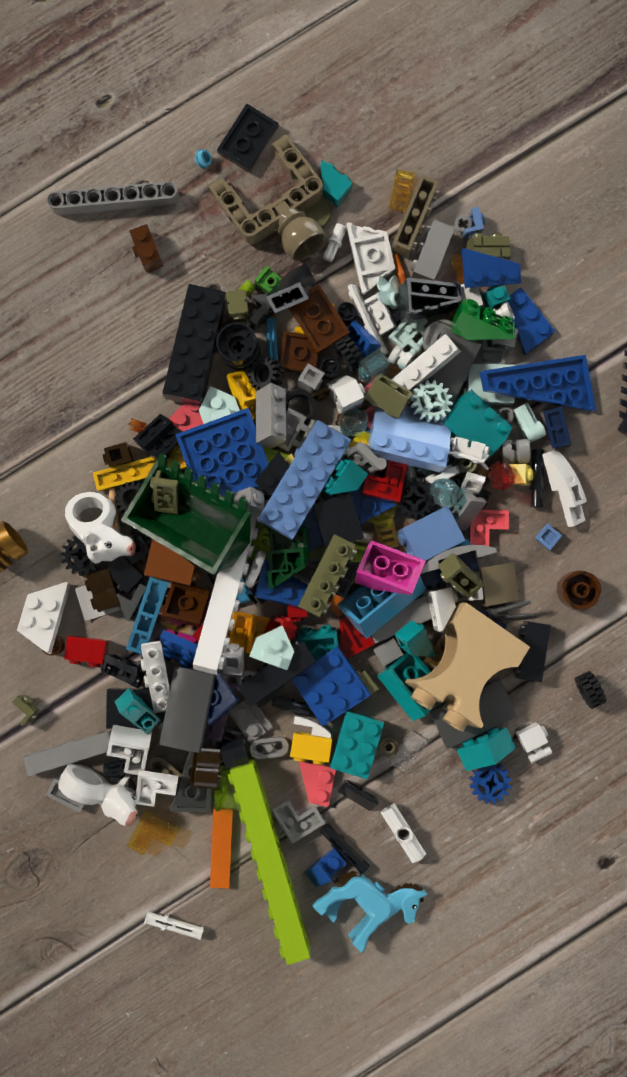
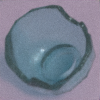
[338,407,368,437]
[430,478,460,507]

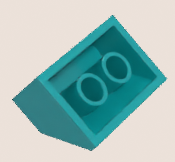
[444,389,512,461]
[377,652,438,721]

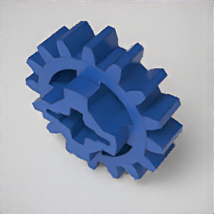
[469,764,512,804]

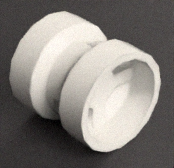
[493,302,515,320]
[388,345,414,370]

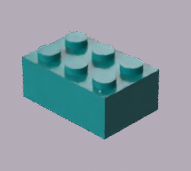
[330,710,384,780]

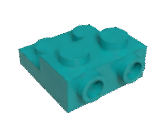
[298,625,338,659]

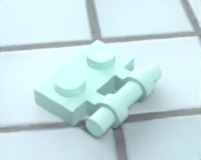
[388,318,428,358]

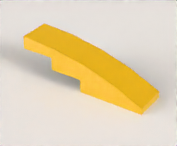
[226,371,257,427]

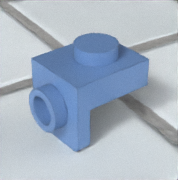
[462,207,485,239]

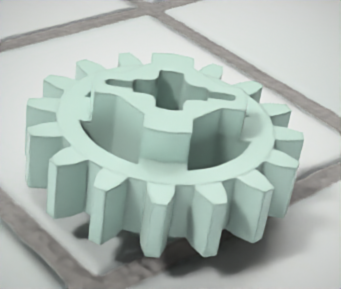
[410,380,453,423]

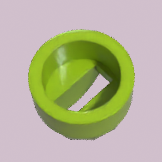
[238,279,255,296]

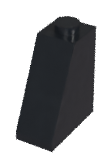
[266,263,315,313]

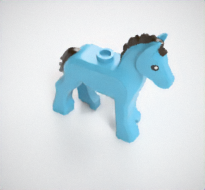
[312,871,428,953]

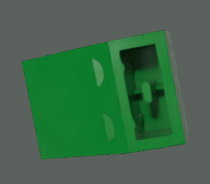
[451,298,515,340]

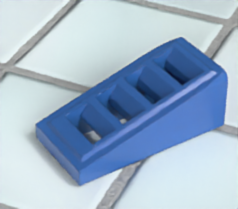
[348,320,381,360]

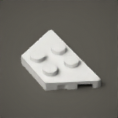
[346,223,395,295]
[17,582,71,654]

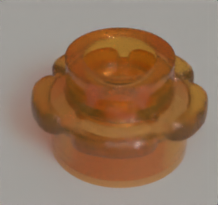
[128,418,146,433]

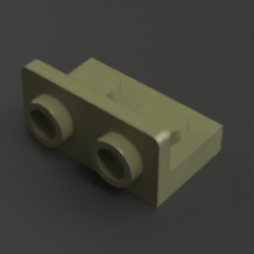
[150,470,179,514]

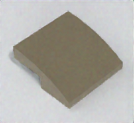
[479,561,519,606]

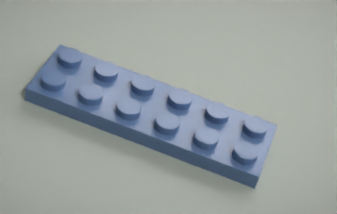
[258,420,351,540]

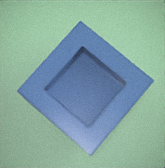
[534,523,562,551]

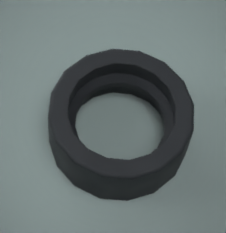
[286,390,318,425]

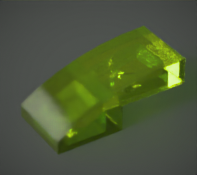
[214,768,230,811]

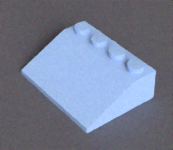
[367,406,451,473]

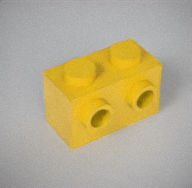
[290,731,332,765]

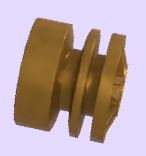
[0,521,29,573]

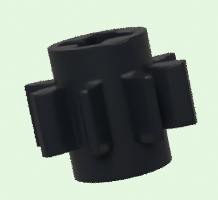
[103,757,126,782]

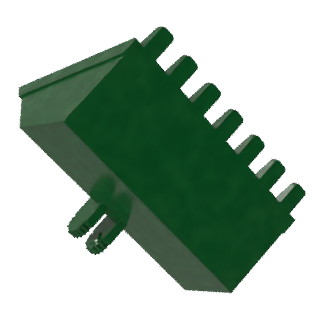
[121,453,252,575]

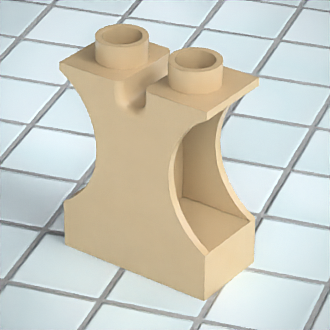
[405,603,530,732]

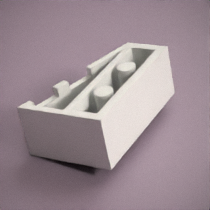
[326,374,366,414]

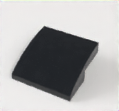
[133,414,182,461]

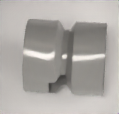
[499,439,530,465]

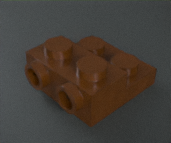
[159,581,210,627]

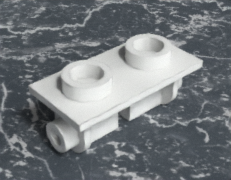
[449,436,490,463]

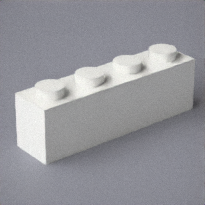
[392,334,461,392]

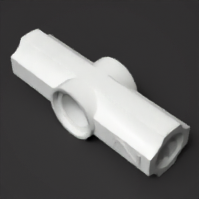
[381,803,426,863]

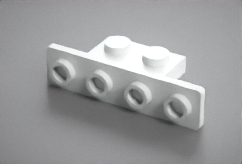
[348,284,397,355]
[140,641,170,713]

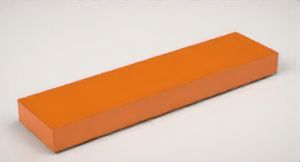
[210,808,233,889]

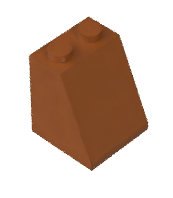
[144,539,201,586]

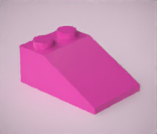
[355,540,426,595]

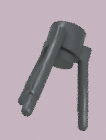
[489,589,537,621]

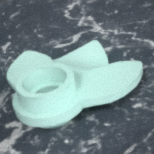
[377,275,401,310]

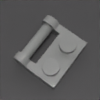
[343,441,387,476]

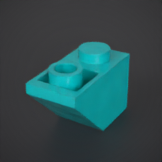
[320,160,352,207]
[322,459,368,495]
[394,620,435,657]
[115,688,161,734]

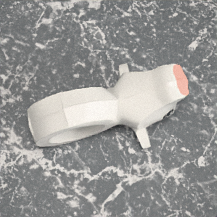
[65,492,136,564]
[58,764,138,826]

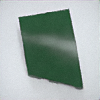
[267,527,309,589]

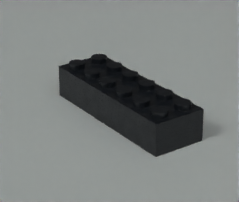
[162,284,227,406]

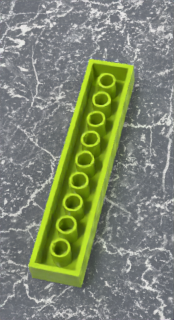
[228,758,310,965]

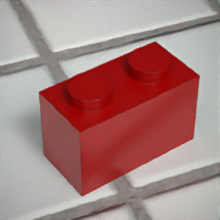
[64,635,109,667]

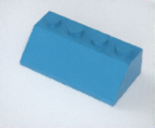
[338,577,426,638]

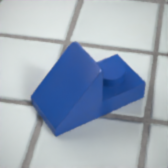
[304,848,347,887]

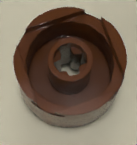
[557,570,602,609]

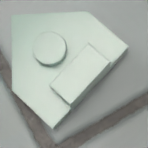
[199,386,240,424]
[249,626,294,670]

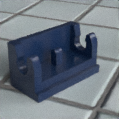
[543,407,571,449]

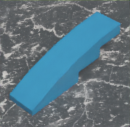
[126,577,169,654]

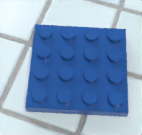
[175,408,269,497]

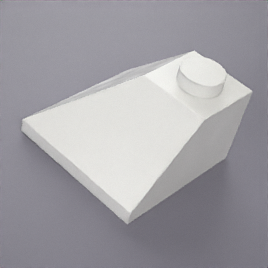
[427,588,458,632]

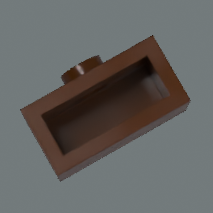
[129,224,164,273]

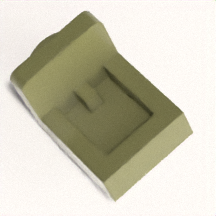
[12,695,40,726]

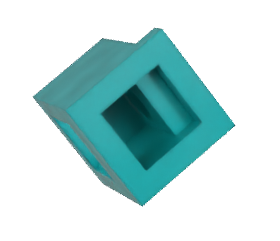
[482,285,510,309]

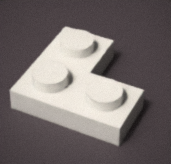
[136,770,179,807]

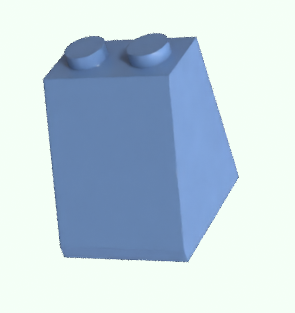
[396,506,466,561]

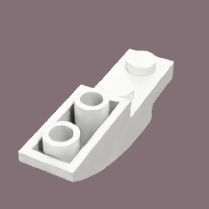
[542,449,587,527]

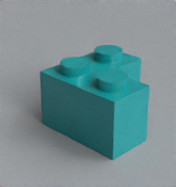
[457,727,516,771]

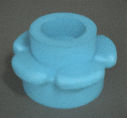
[195,149,212,168]

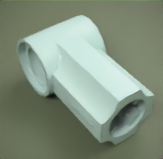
[513,403,546,443]

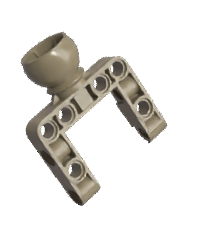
[208,135,326,261]

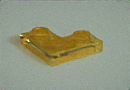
[127,810,180,855]

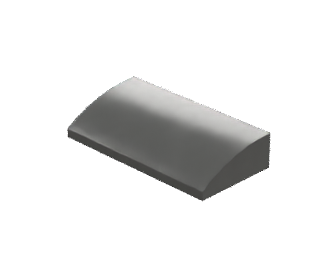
[428,327,482,415]
[159,666,215,753]
[430,678,517,749]

